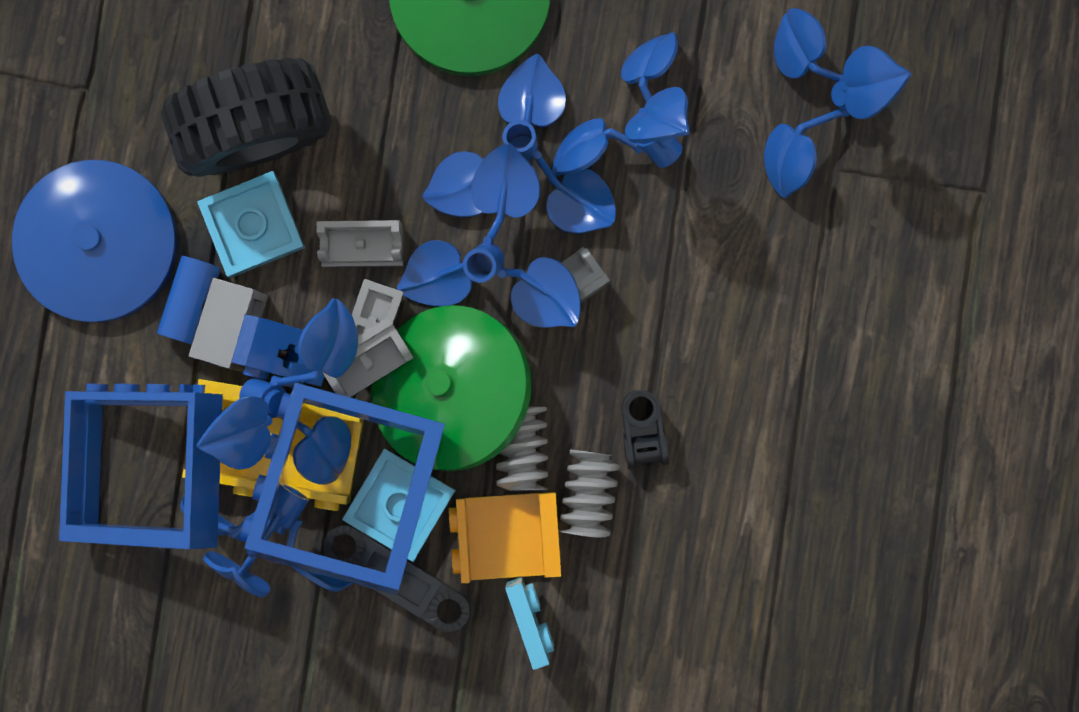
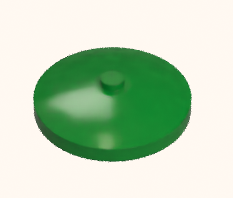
[389,0,550,76]
[371,305,531,471]

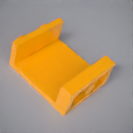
[449,492,561,583]

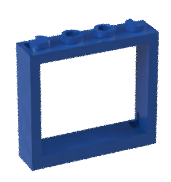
[239,383,445,595]
[59,384,223,549]

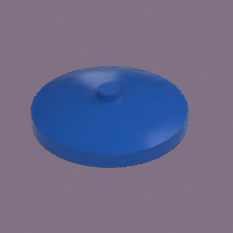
[12,160,178,323]

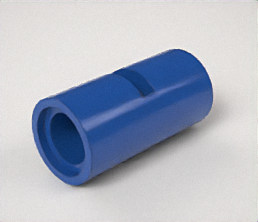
[156,256,221,344]

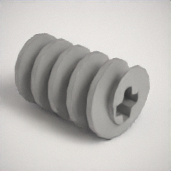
[496,407,548,490]
[559,449,620,538]

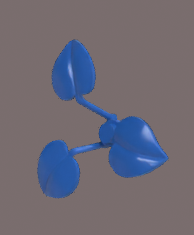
[764,8,912,198]
[552,32,689,178]
[423,54,616,234]
[397,144,581,328]
[196,298,358,485]
[180,483,353,597]

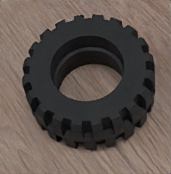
[161,58,332,177]

